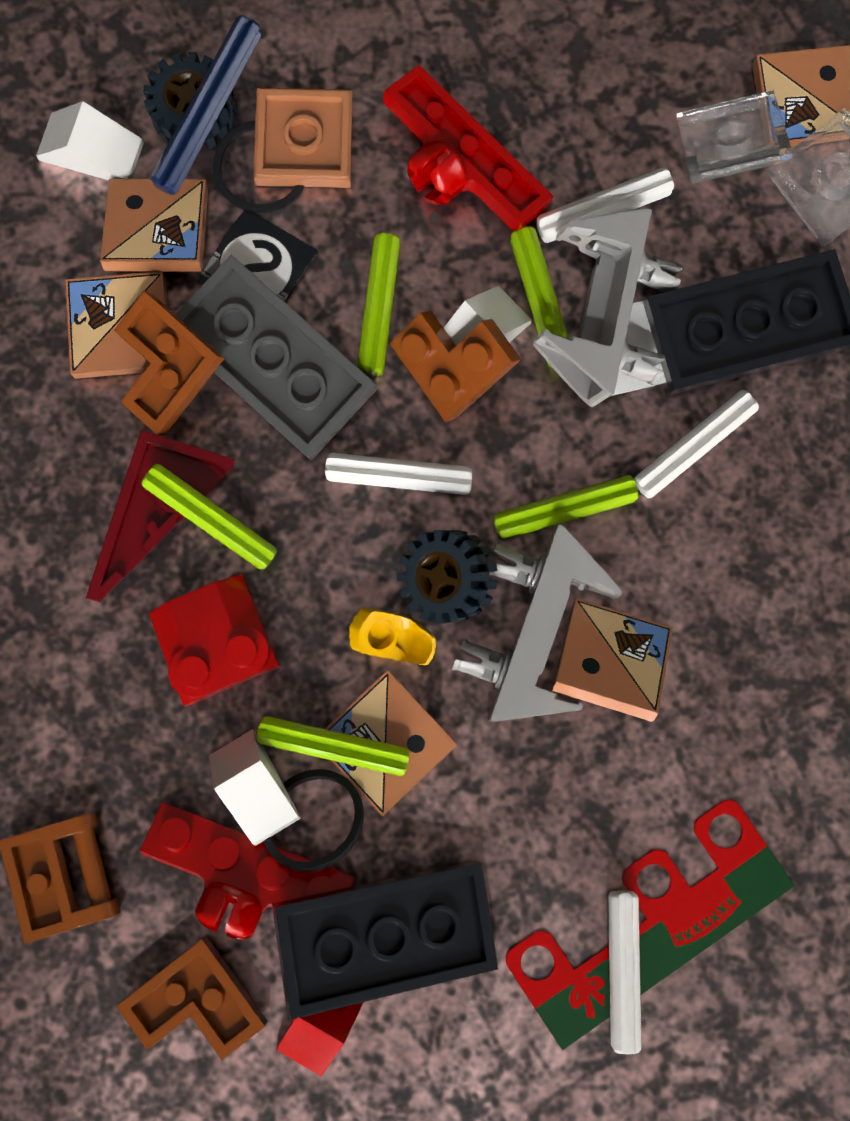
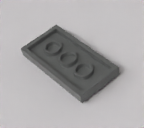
[176,254,378,461]

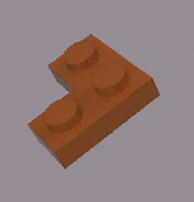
[114,291,225,435]
[390,311,521,422]
[116,935,268,1060]

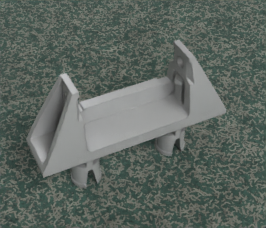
[532,208,683,407]
[452,525,622,722]

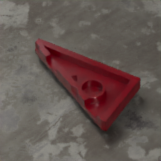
[86,430,235,603]

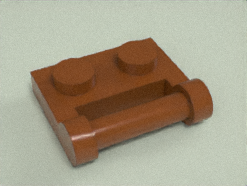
[0,811,121,944]

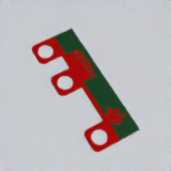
[506,800,795,1051]

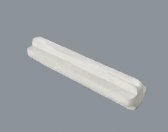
[536,167,674,243]
[634,390,759,498]
[325,453,472,495]
[608,890,641,1054]

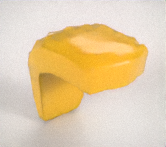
[349,607,436,665]

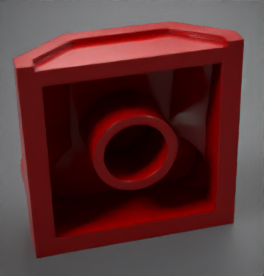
[149,574,281,706]

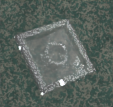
[676,90,793,184]
[765,107,850,247]

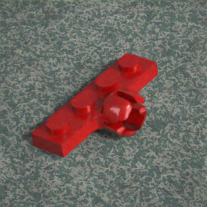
[383,65,554,231]
[140,802,355,940]

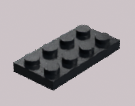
[643,249,850,395]
[272,861,498,1020]

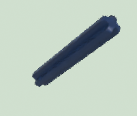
[151,15,261,195]

